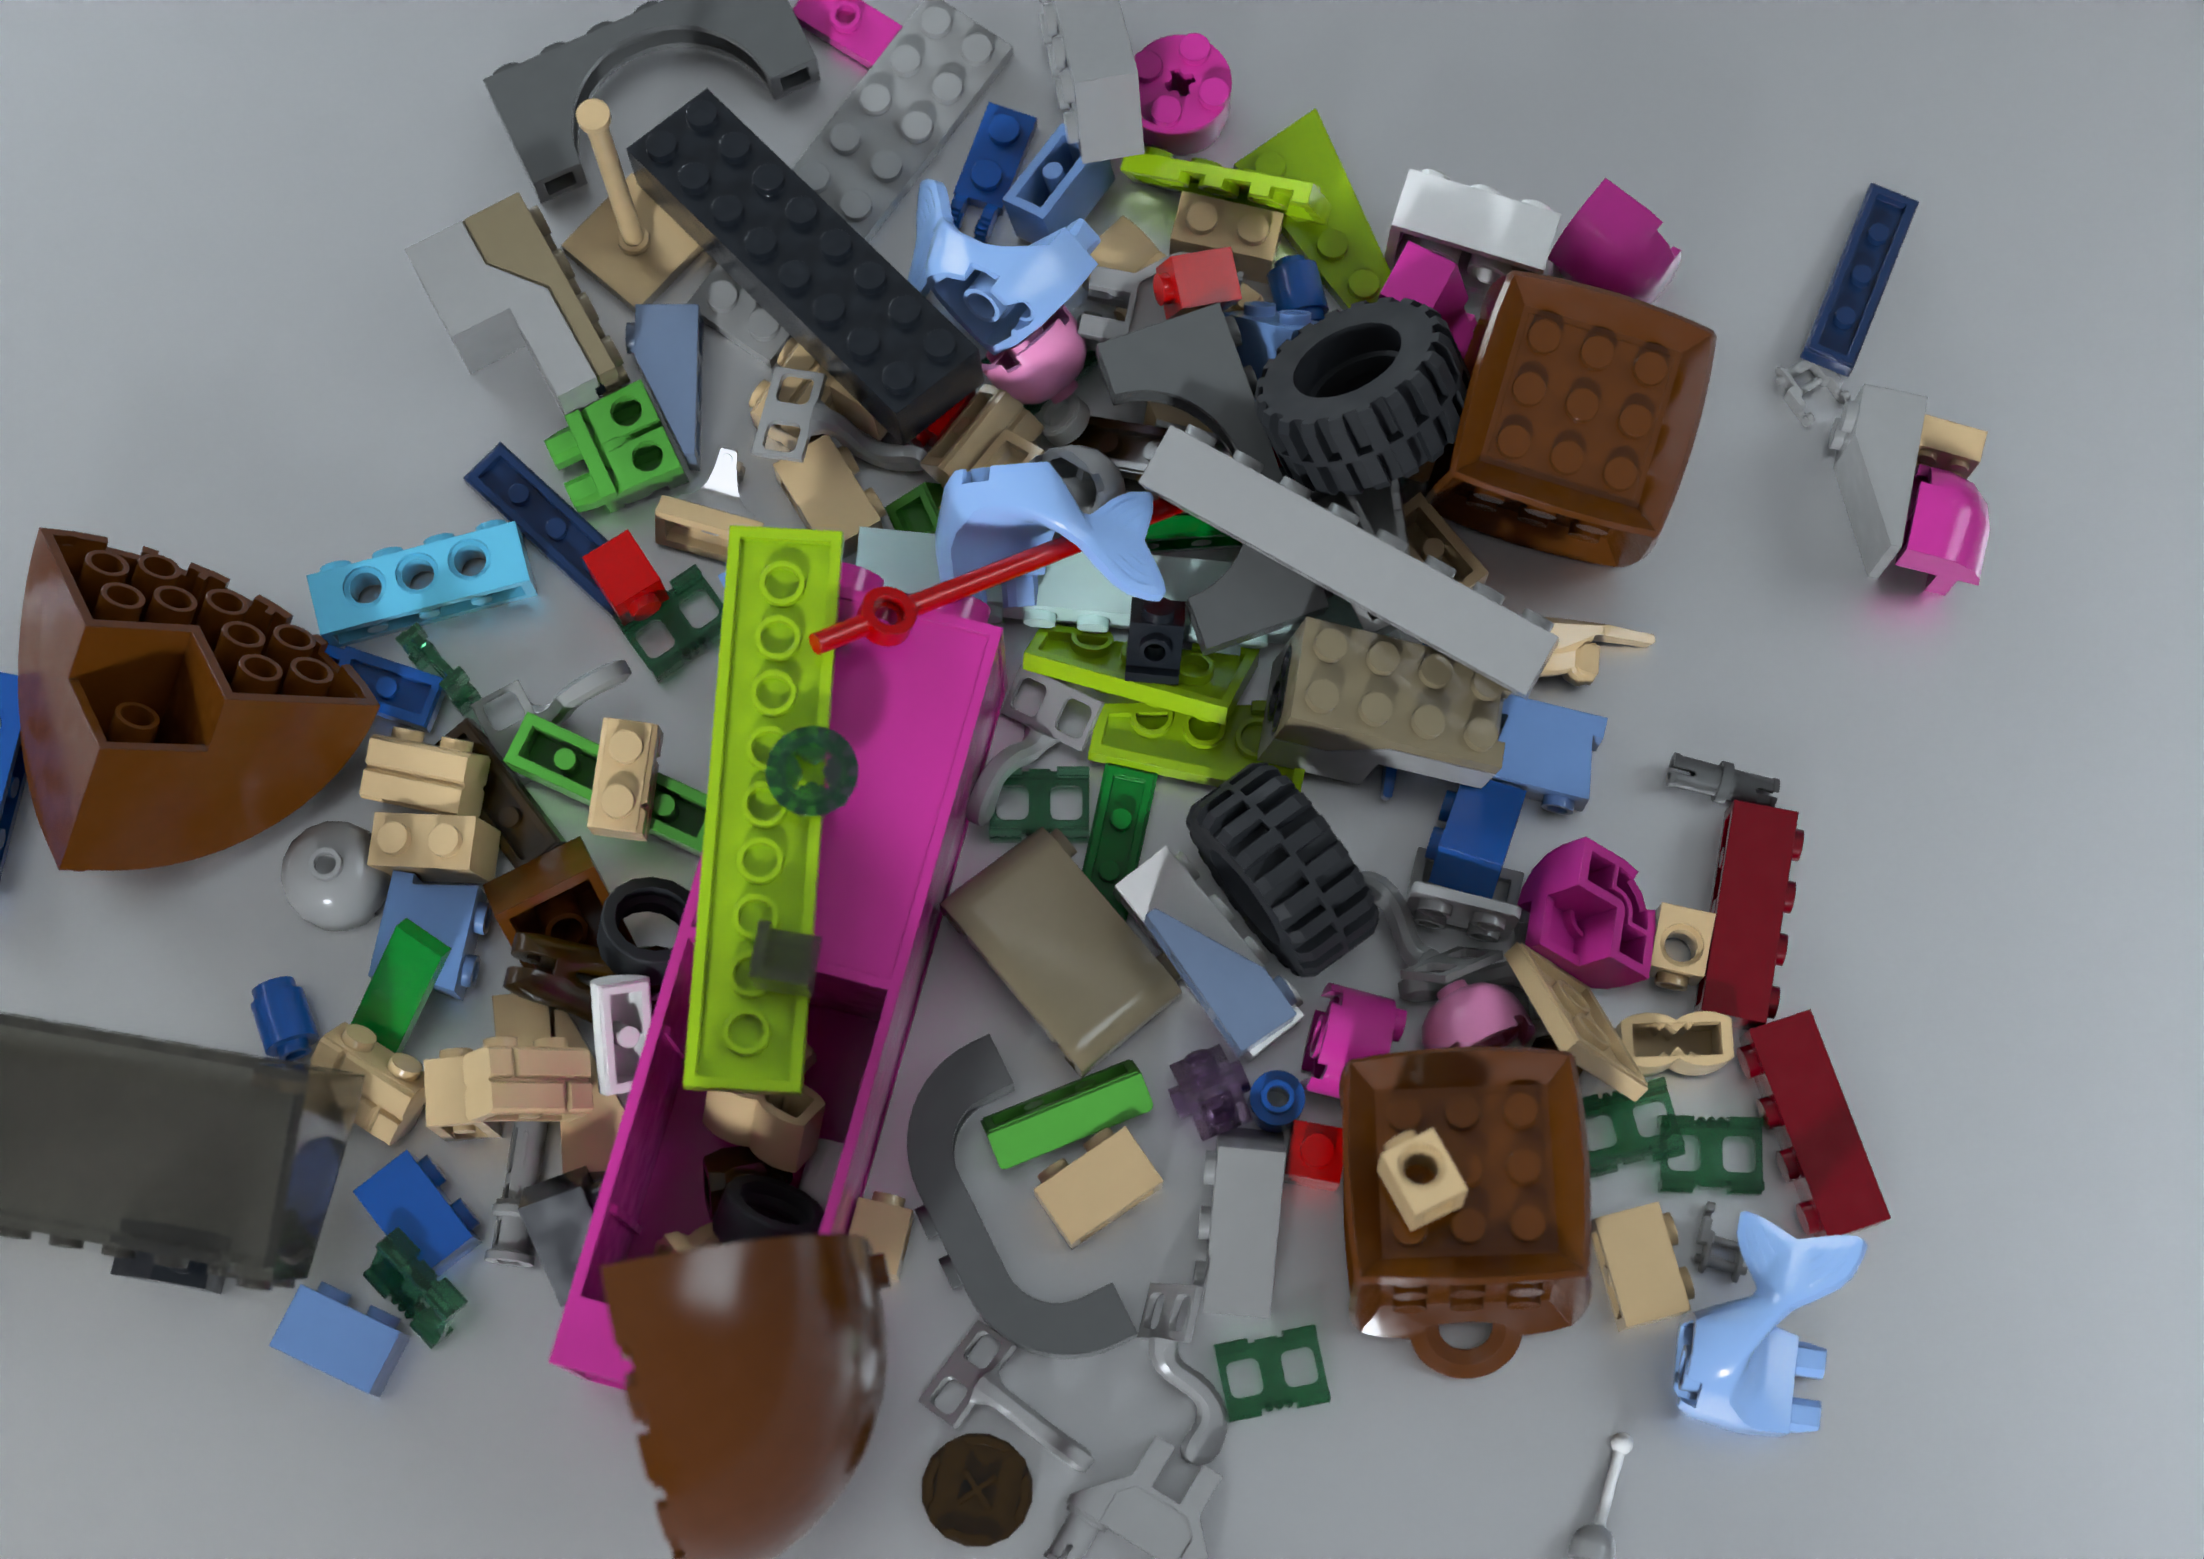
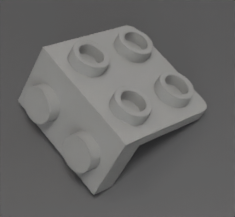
[1405,847,1524,943]

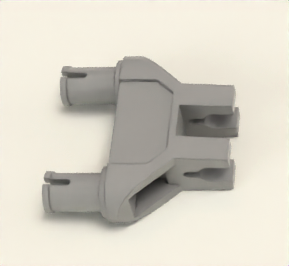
[1078,251,1244,352]
[1043,1435,1223,1559]

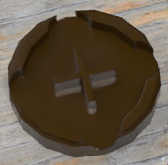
[922,1433,1033,1547]

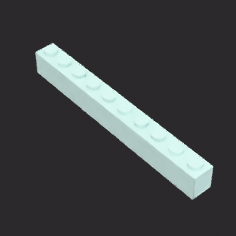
[856,527,1389,649]

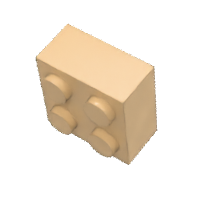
[1916,414,1988,479]

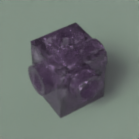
[1167,1044,1253,1141]

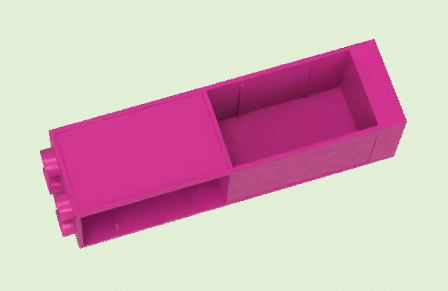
[548,562,1008,1390]

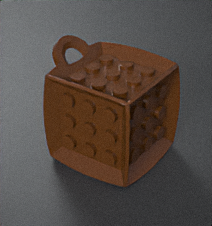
[1426,270,1717,567]
[1339,1047,1592,1379]

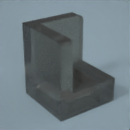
[748,919,823,998]

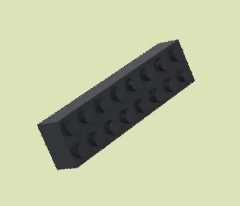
[626,88,984,446]

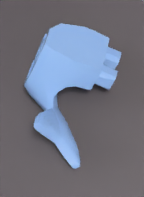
[907,179,1101,356]
[935,462,1166,608]
[1673,1211,1868,1437]

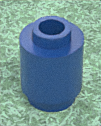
[1267,254,1329,322]
[250,976,319,1062]
[1247,1070,1305,1133]

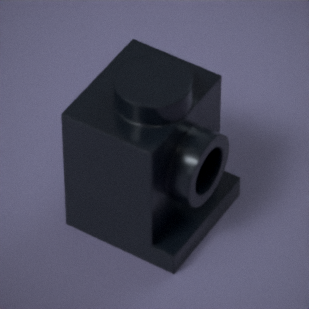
[1124,597,1186,686]

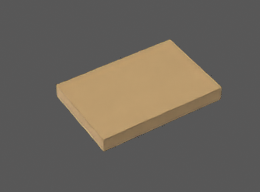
[1504,942,1649,1102]

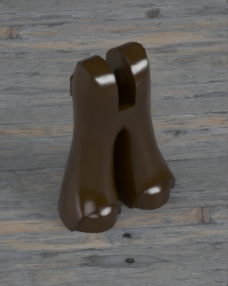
[503,932,669,1024]

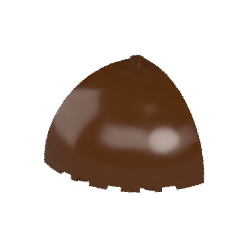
[18,527,380,872]
[600,1234,891,1559]

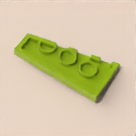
[1233,108,1391,310]
[1120,146,1332,226]
[1023,625,1260,725]
[1088,700,1305,793]

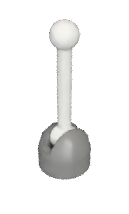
[1567,1432,1633,1559]

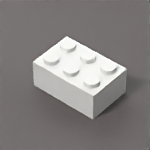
[1384,168,1562,296]

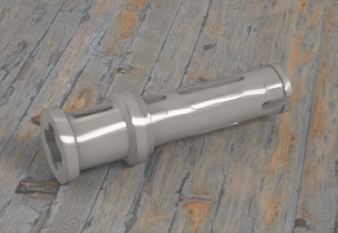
[484,1121,548,1267]

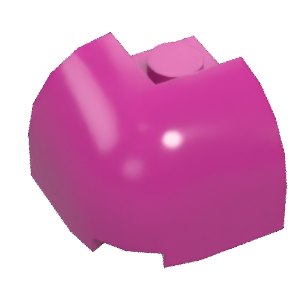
[1548,177,1681,304]
[1895,464,1990,596]
[1517,837,1656,989]

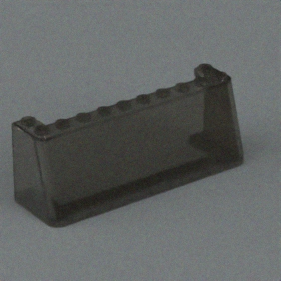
[0,1011,365,1291]

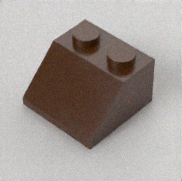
[482,836,637,979]

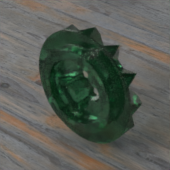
[766,726,858,818]

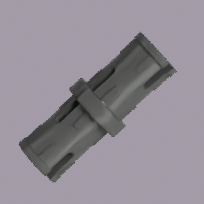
[1666,752,1780,807]

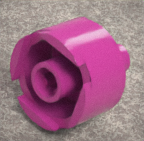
[1134,33,1232,156]
[1301,982,1407,1099]

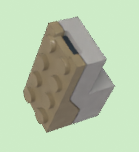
[404,192,630,416]
[1257,616,1512,789]

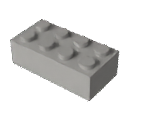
[1039,0,1145,164]

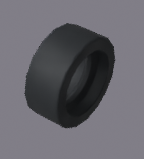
[597,877,690,986]
[712,1175,825,1244]

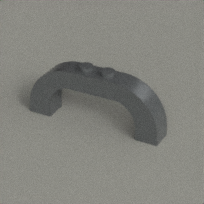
[907,1034,1137,1359]

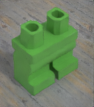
[544,379,689,513]

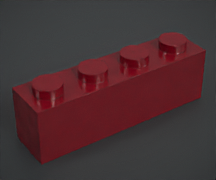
[1693,800,1804,1030]
[1737,1009,1891,1238]

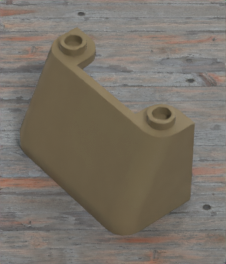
[939,827,1182,1078]

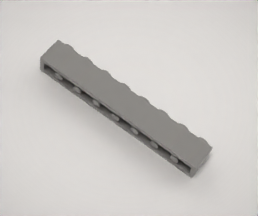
[1139,424,1559,700]

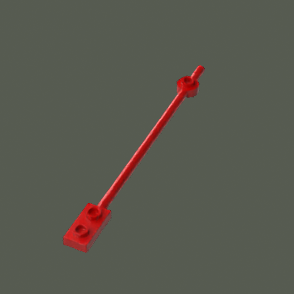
[809,448,1295,655]

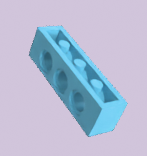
[306,519,538,647]

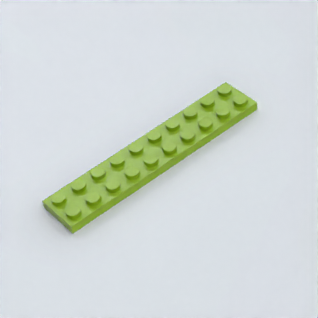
[683,525,844,1096]

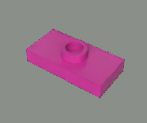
[792,0,903,69]

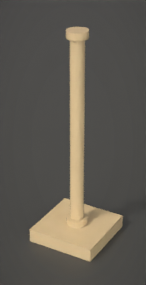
[561,98,704,313]

